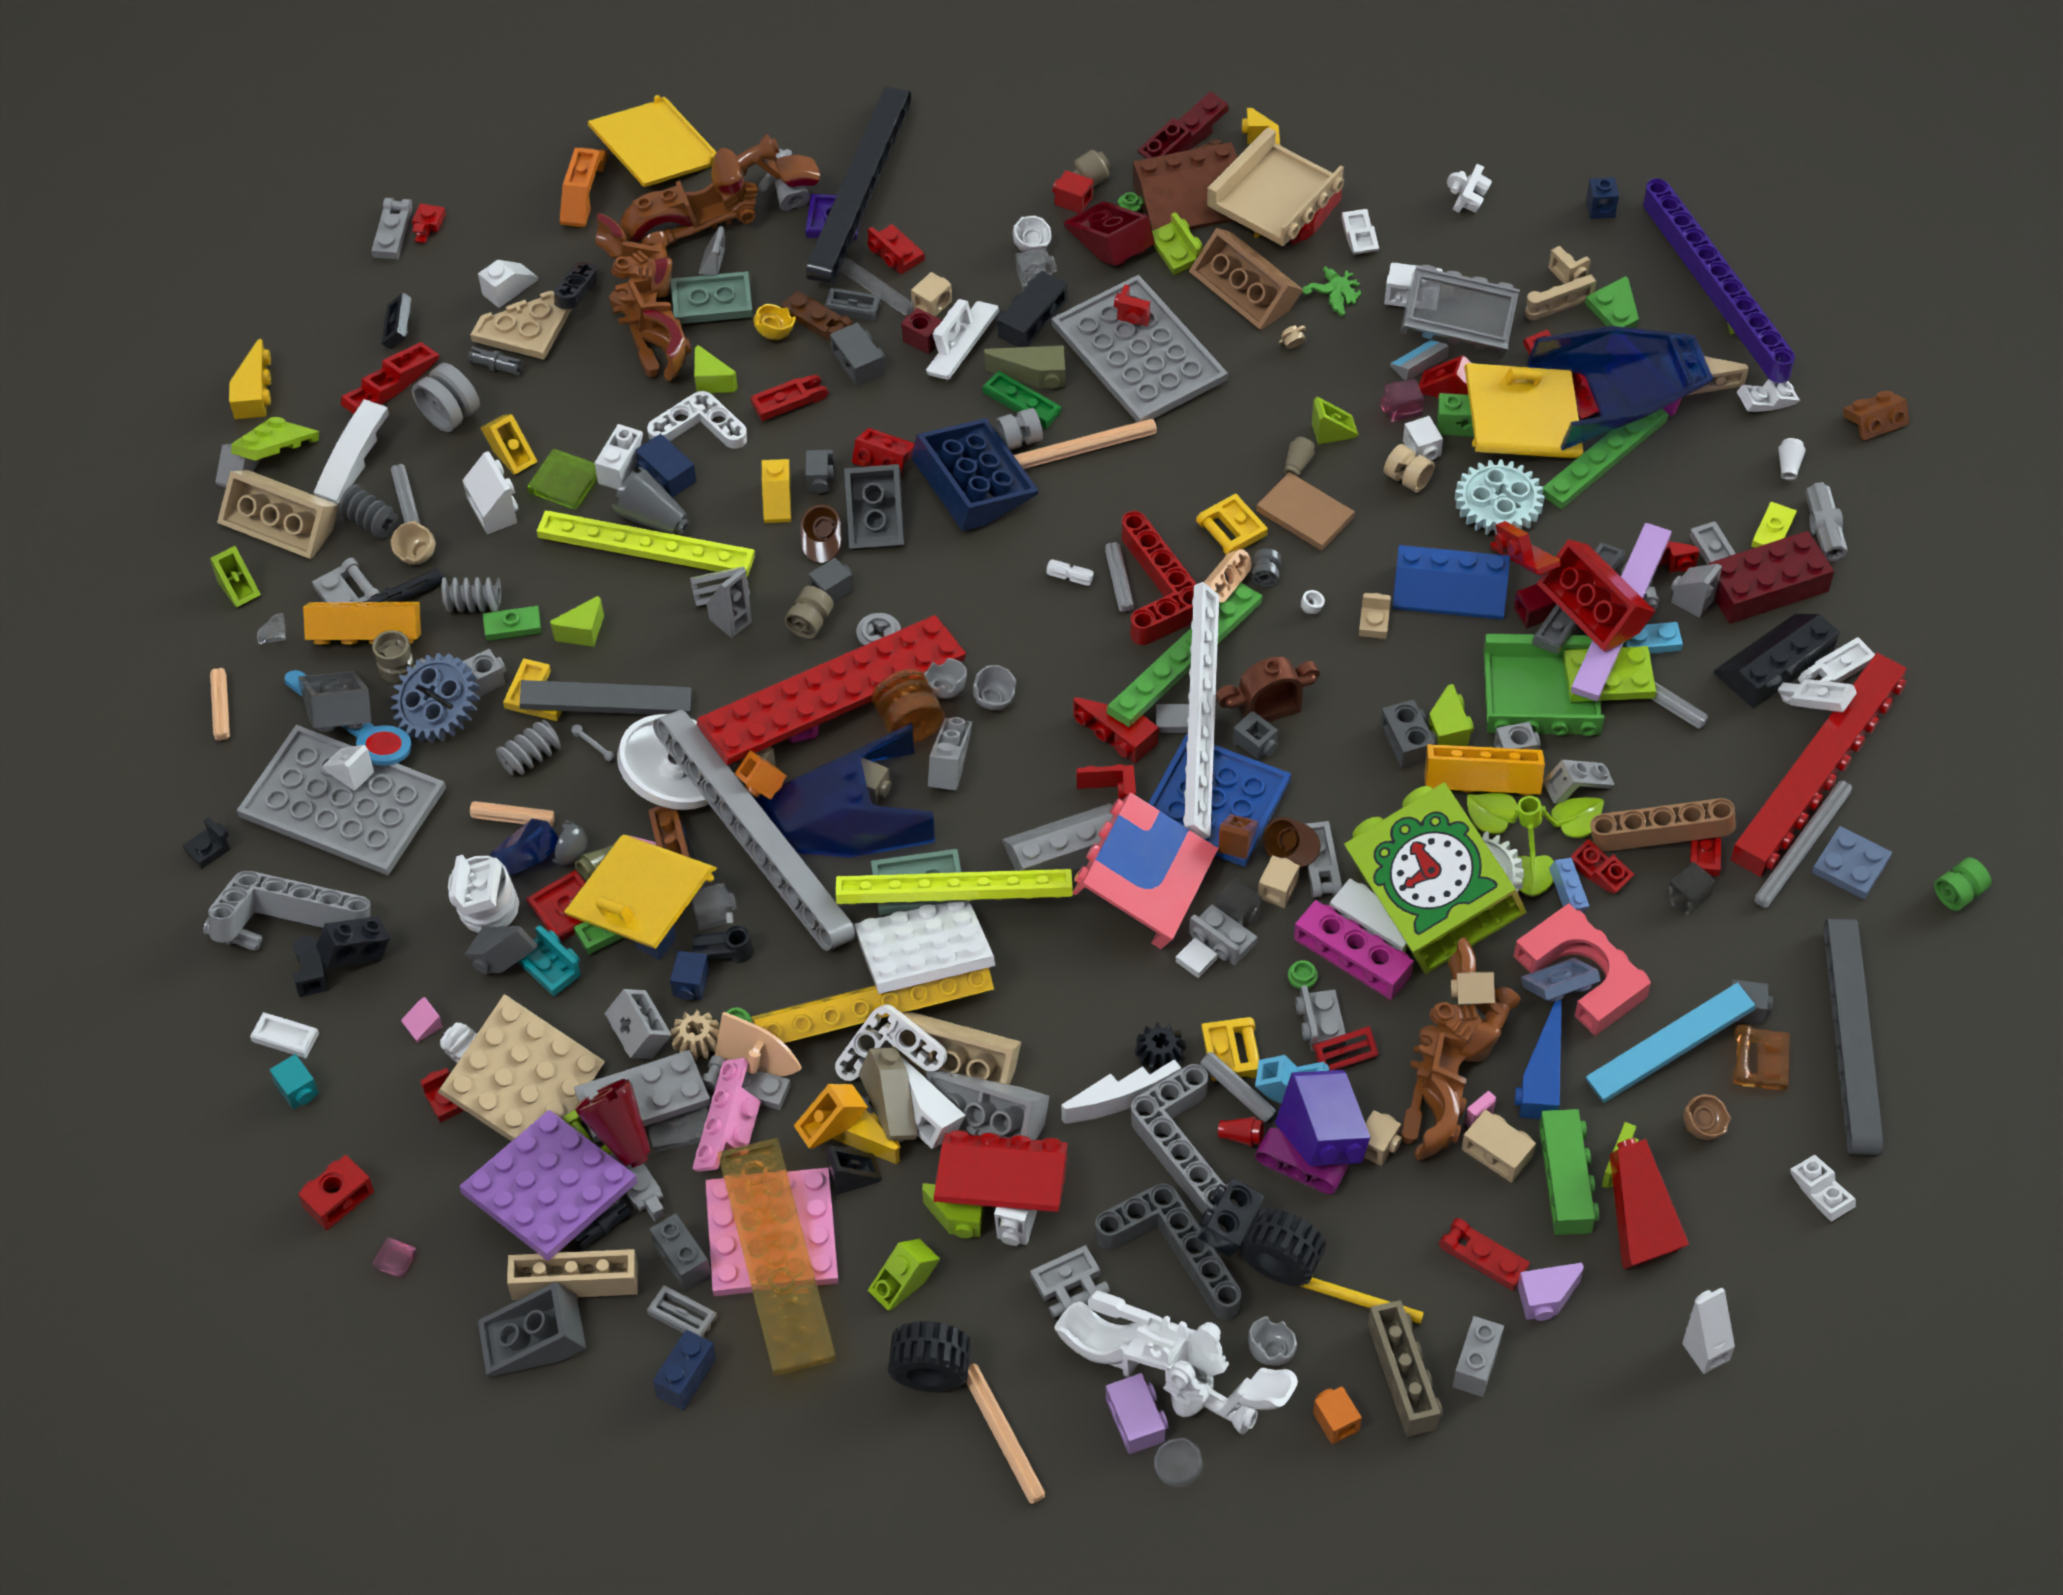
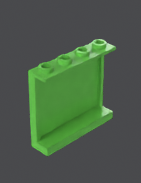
[1483,634,1604,736]

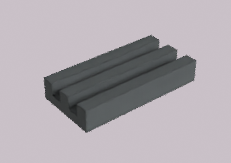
[824,287,882,321]

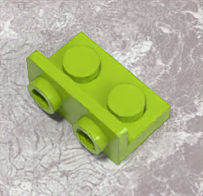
[1152,212,1203,275]

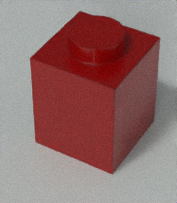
[1052,170,1093,214]

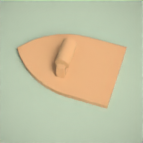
[715,1012,802,1077]

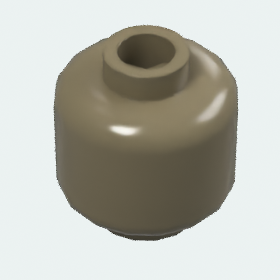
[1073,150,1111,187]

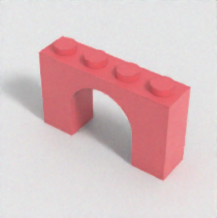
[1513,903,1651,1036]

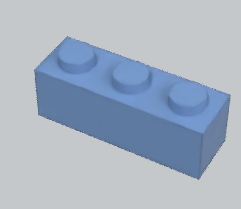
[1549,858,1589,914]

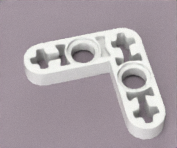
[647,391,747,449]
[835,1005,947,1081]

